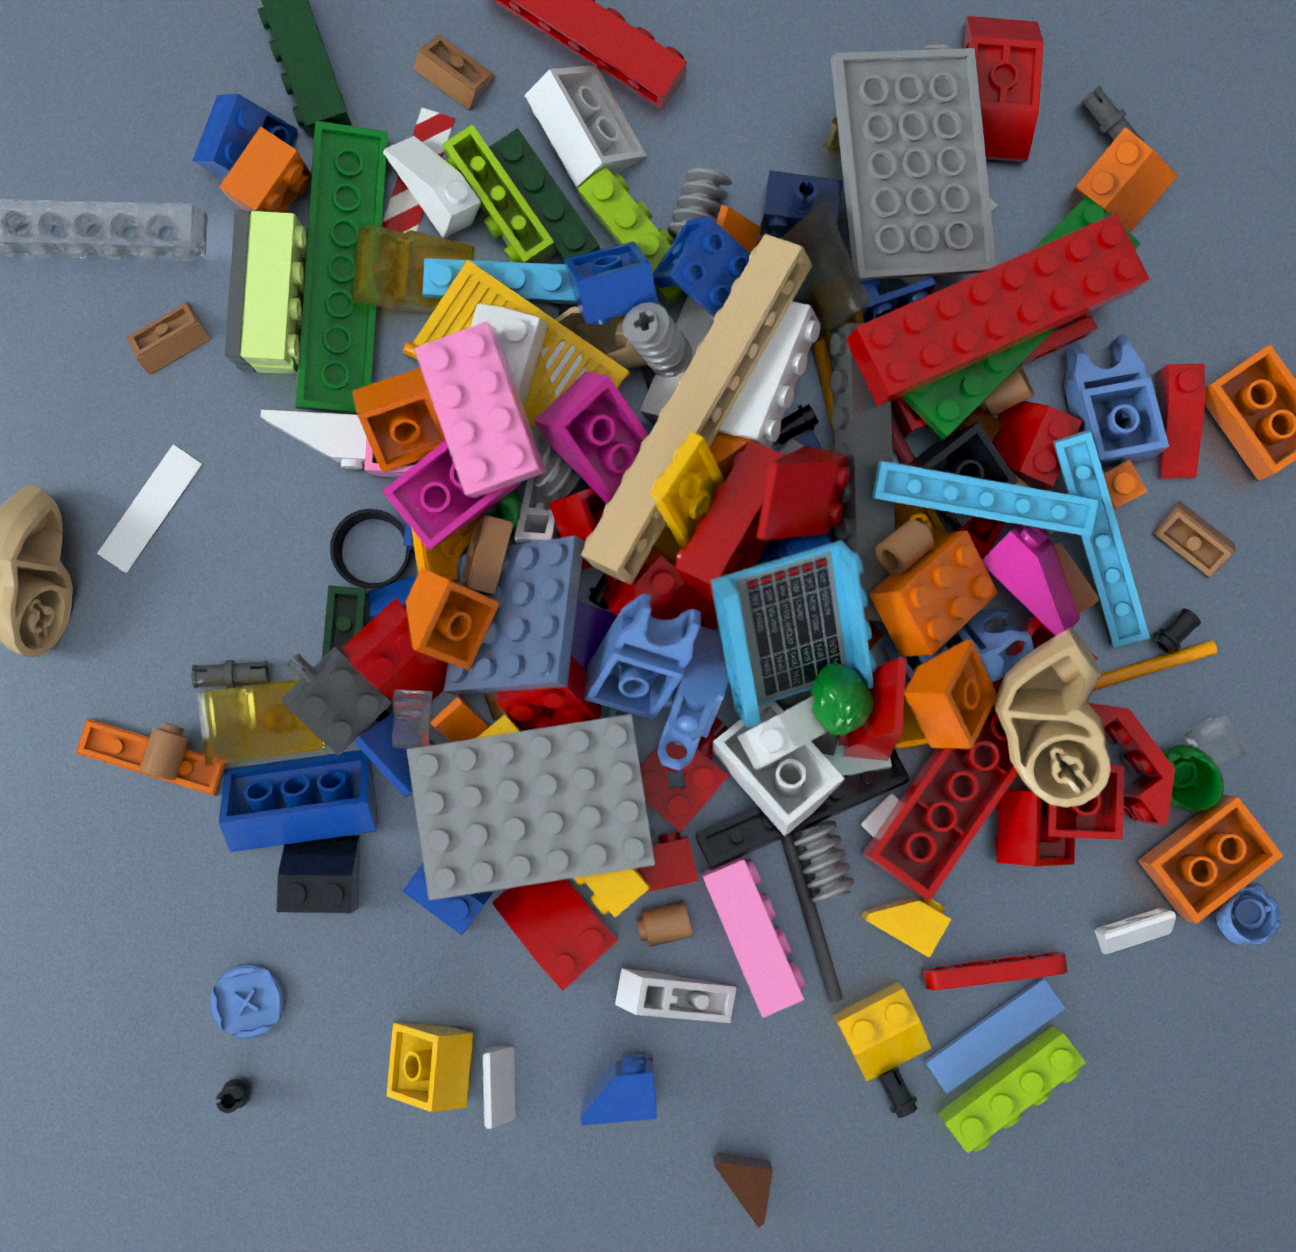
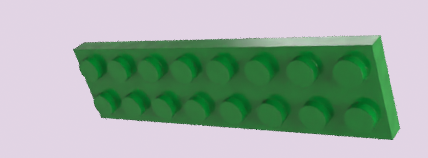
[295,121,388,415]
[901,196,1141,440]

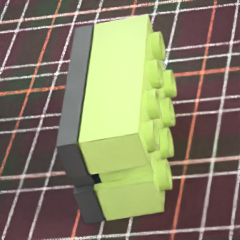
[225,210,307,375]

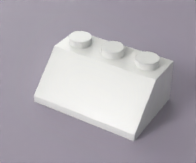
[525,65,647,188]
[471,303,548,407]
[712,701,844,836]

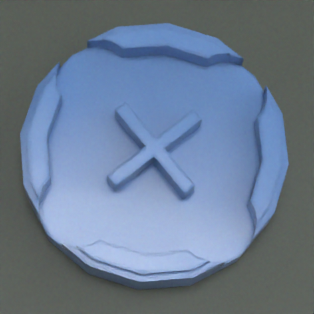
[210,964,285,1039]

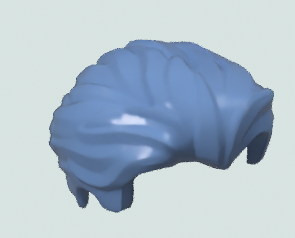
[1216,883,1281,946]

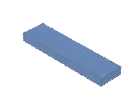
[924,977,1066,1094]

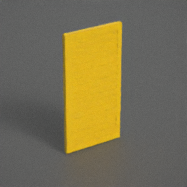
[413,260,630,433]

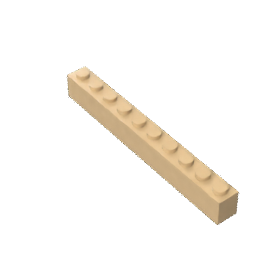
[581,234,813,585]

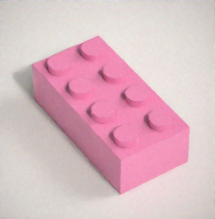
[414,321,546,498]
[700,856,806,1018]

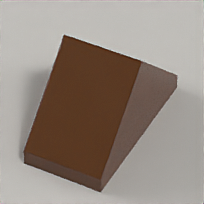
[713,1153,773,1228]

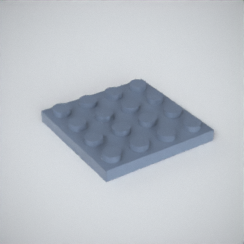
[444,536,584,695]

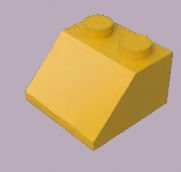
[833,982,932,1082]
[386,1022,473,1112]

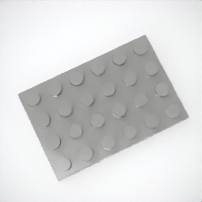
[831,48,997,281]
[407,714,655,900]

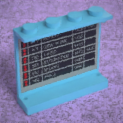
[711,540,876,728]

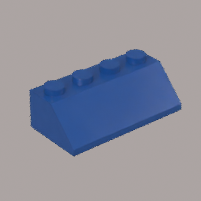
[219,750,377,852]

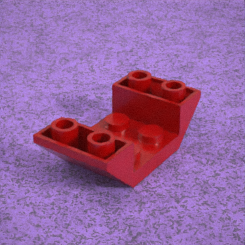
[964,16,1044,162]
[1087,702,1175,826]

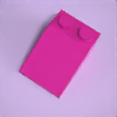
[534,371,649,504]
[382,440,521,550]
[982,524,1080,636]

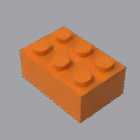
[1205,344,1296,481]
[868,530,998,656]
[1138,795,1284,924]

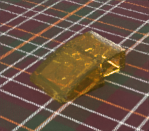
[352,225,474,314]
[197,679,325,766]

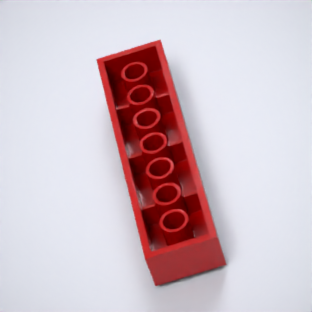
[845,213,1150,407]
[862,616,1098,900]

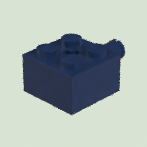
[760,170,843,247]

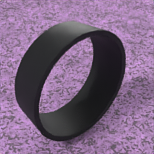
[330,509,410,588]

